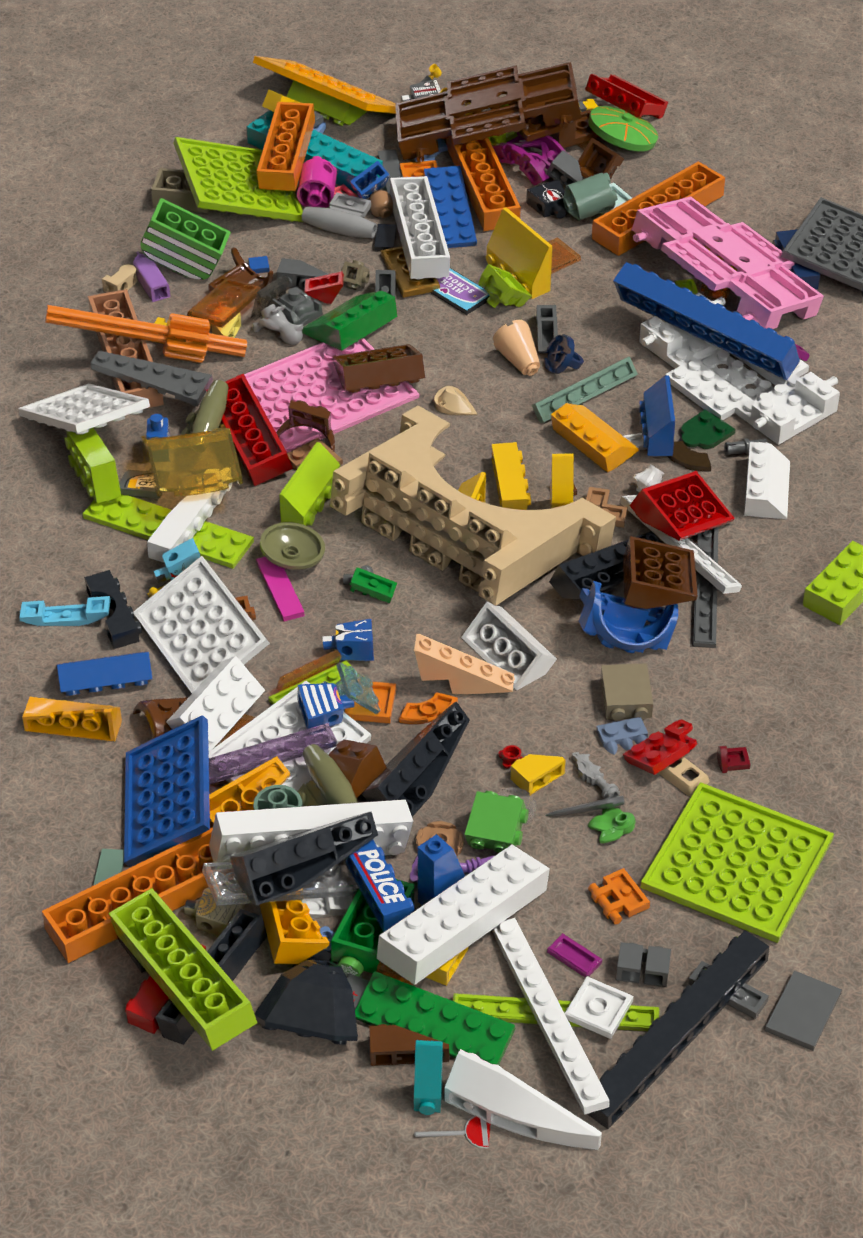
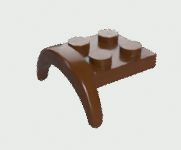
[208,247,273,307]
[276,400,335,451]
[133,697,189,739]

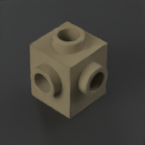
[341,260,370,289]

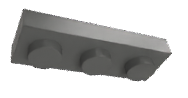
[688,961,769,1019]

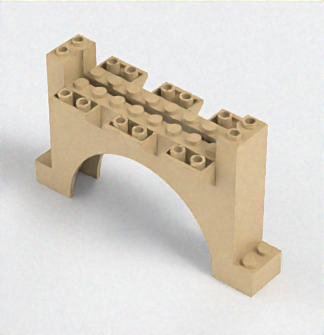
[330,406,616,606]

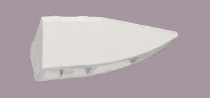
[445,1049,602,1150]

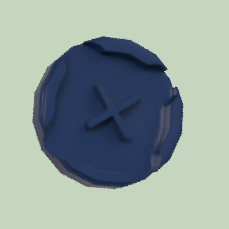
[544,334,584,374]

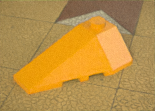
[209,756,290,828]

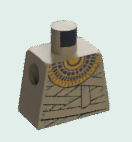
[184,888,246,936]

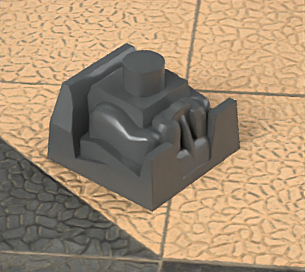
[269,287,323,326]

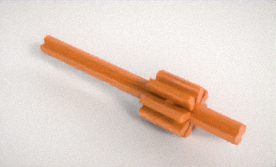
[45,305,247,363]

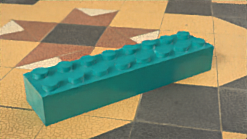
[246,110,383,193]

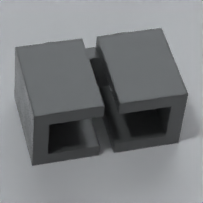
[616,942,671,987]

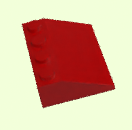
[629,471,735,541]

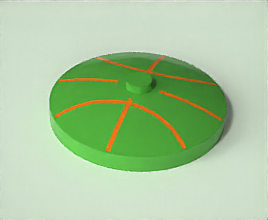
[588,106,658,151]

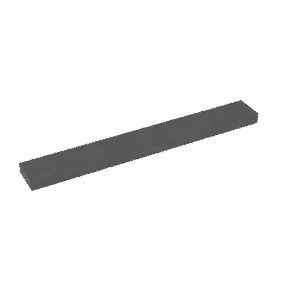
[693,527,718,648]

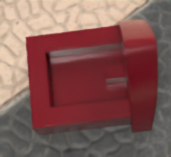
[717,746,751,773]

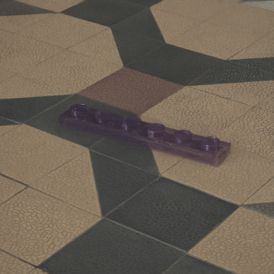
[209,723,337,784]

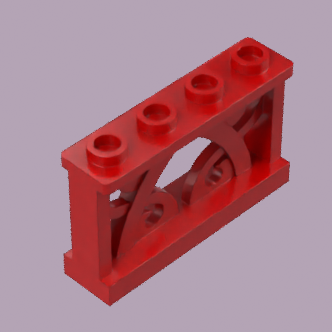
[585,74,668,119]

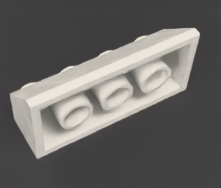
[744,442,790,519]
[461,602,557,690]

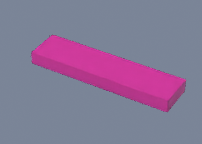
[256,557,305,622]

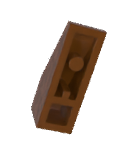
[369,1024,449,1066]

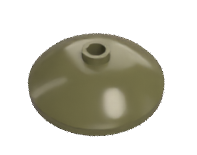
[260,522,325,570]

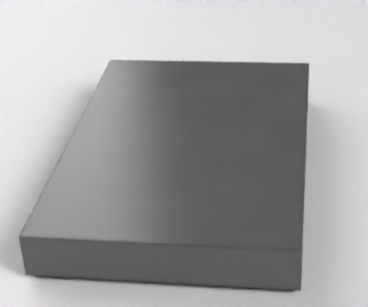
[765,970,842,1051]

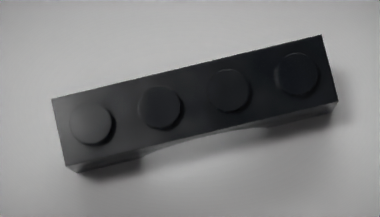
[84,570,142,649]

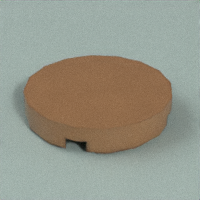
[416,821,464,856]

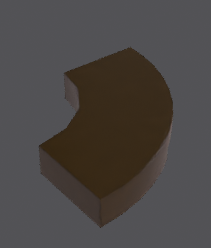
[667,441,711,472]

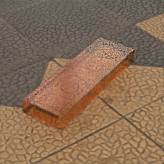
[276,650,342,692]

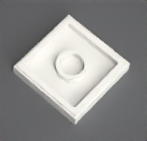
[564,976,633,1039]

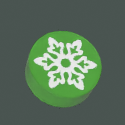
[338,956,364,977]

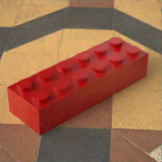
[206,373,293,486]

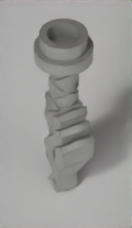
[572,752,620,799]

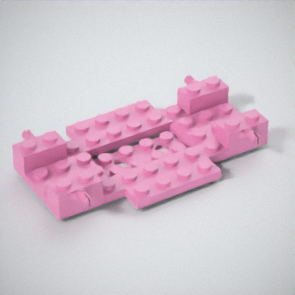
[632,197,824,329]

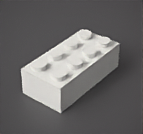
[167,656,265,751]

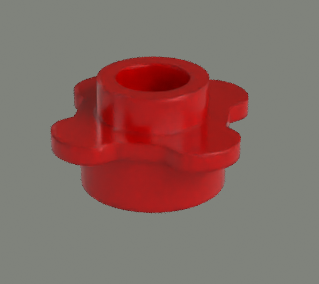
[498,745,524,768]

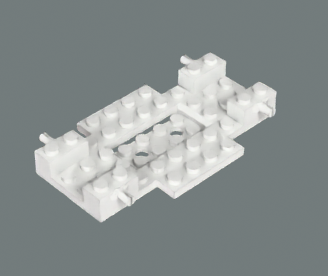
[639,293,840,445]

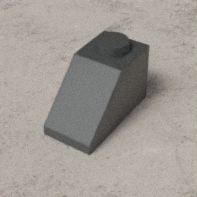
[546,150,583,188]
[375,270,396,296]

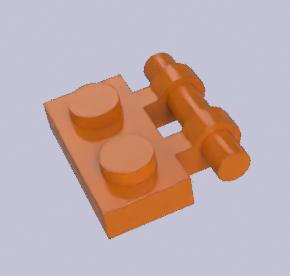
[588,868,650,925]

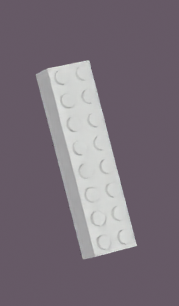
[390,176,450,279]
[209,800,413,868]
[377,845,550,985]

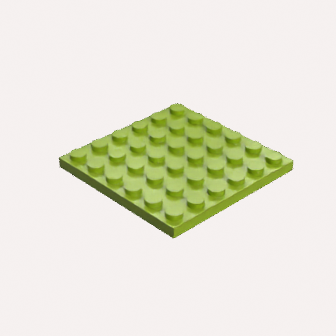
[173,137,303,222]
[640,782,834,943]

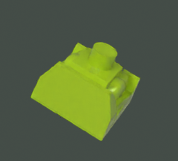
[478,264,532,308]

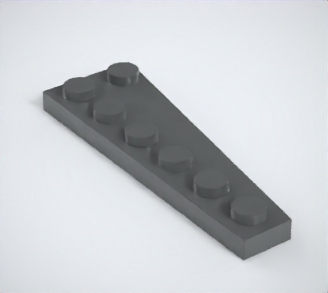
[91,351,213,406]

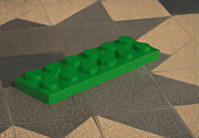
[355,971,516,1065]

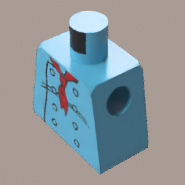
[154,538,201,583]

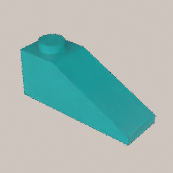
[414,1040,443,1115]

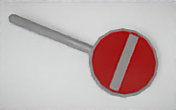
[414,1116,491,1148]

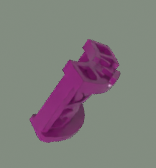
[492,132,570,186]

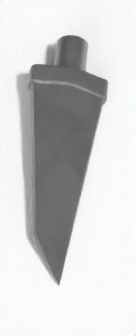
[545,795,625,816]

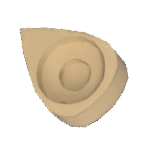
[434,386,477,415]

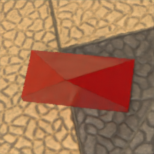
[305,271,344,304]

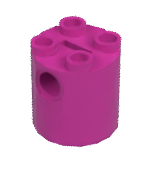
[297,156,337,208]

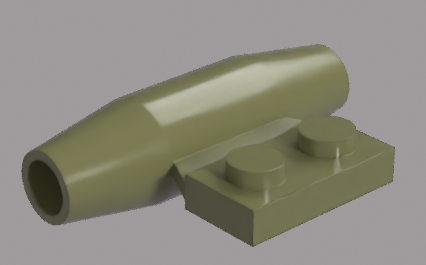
[179,380,228,454]
[297,744,358,807]

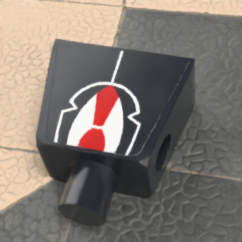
[526,180,567,219]

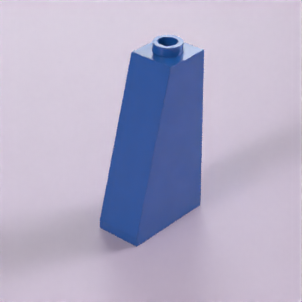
[418,834,465,906]

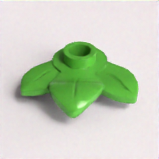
[588,807,636,843]

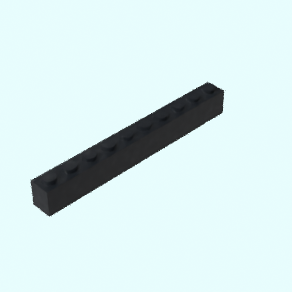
[587,930,770,1129]

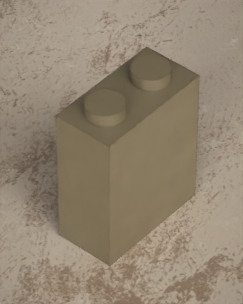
[600,663,653,721]

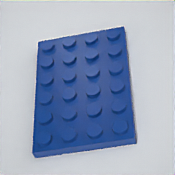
[124,715,210,867]

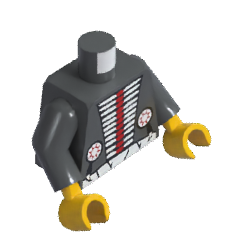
[401,64,448,102]

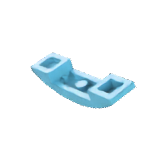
[19,596,110,626]

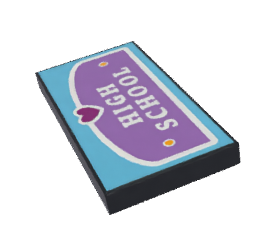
[430,268,490,315]

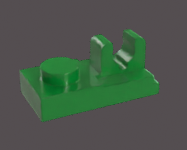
[350,567,397,603]

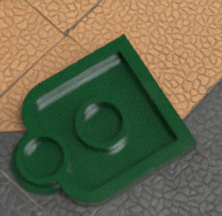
[681,409,736,449]

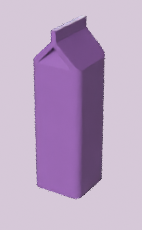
[133,252,170,302]

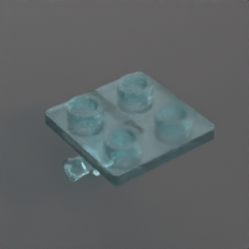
[321,662,380,714]

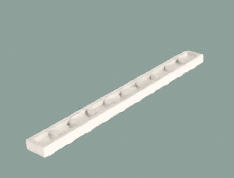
[492,918,609,1115]

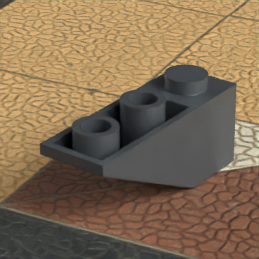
[277,258,328,290]

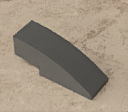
[536,305,558,353]

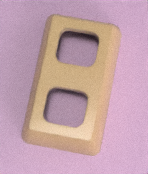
[658,757,709,796]

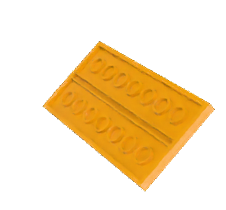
[253,56,396,114]

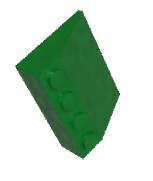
[302,291,397,351]

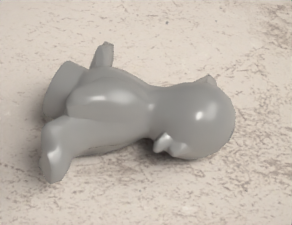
[252,304,303,345]

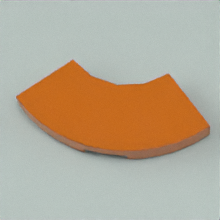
[399,692,458,724]

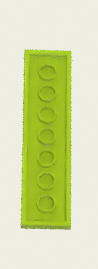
[83,495,254,569]

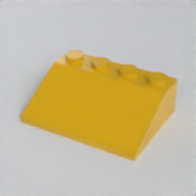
[486,207,552,299]

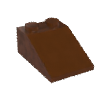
[329,739,387,798]

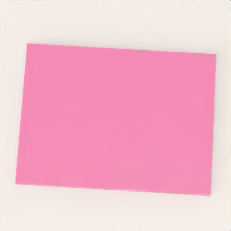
[244,338,419,453]

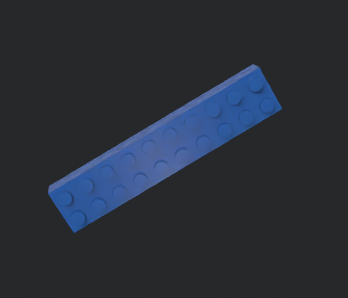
[613,262,800,380]

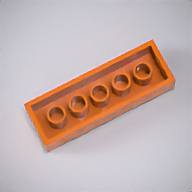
[257,102,315,191]

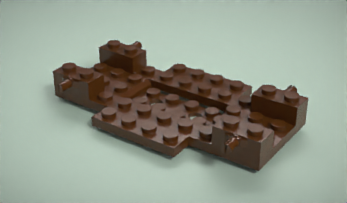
[395,62,582,162]

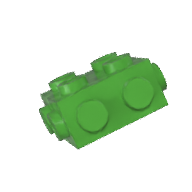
[465,791,529,853]

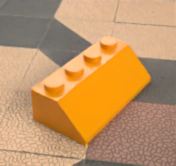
[551,403,639,473]

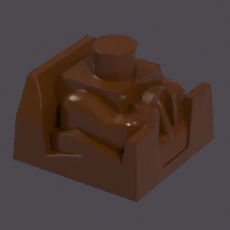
[578,138,624,179]

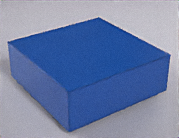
[248,256,270,273]

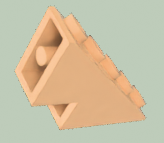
[414,634,515,694]

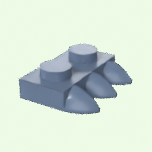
[596,717,648,755]

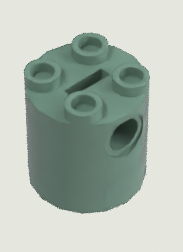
[563,173,618,221]
[253,785,303,810]

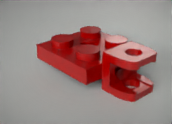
[623,719,697,775]

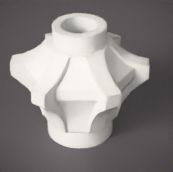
[633,464,664,492]

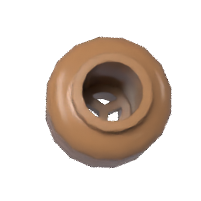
[369,190,393,218]

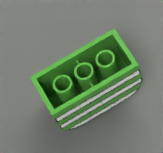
[141,198,231,280]

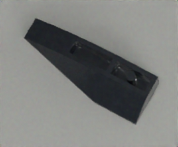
[549,531,662,599]
[362,702,470,817]
[230,811,378,905]

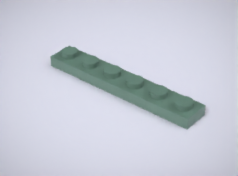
[532,356,638,423]

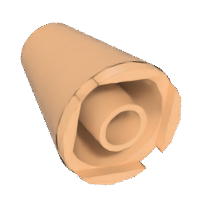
[493,320,540,376]

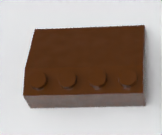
[332,344,425,393]
[623,536,698,609]

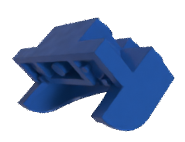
[579,581,678,653]

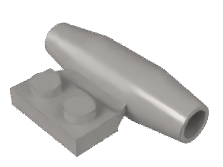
[302,192,377,238]

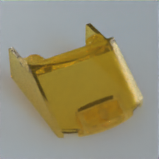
[141,424,243,496]

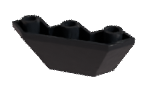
[254,960,358,1045]

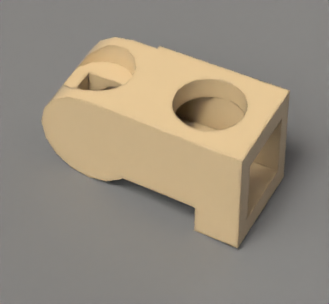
[102,264,137,293]

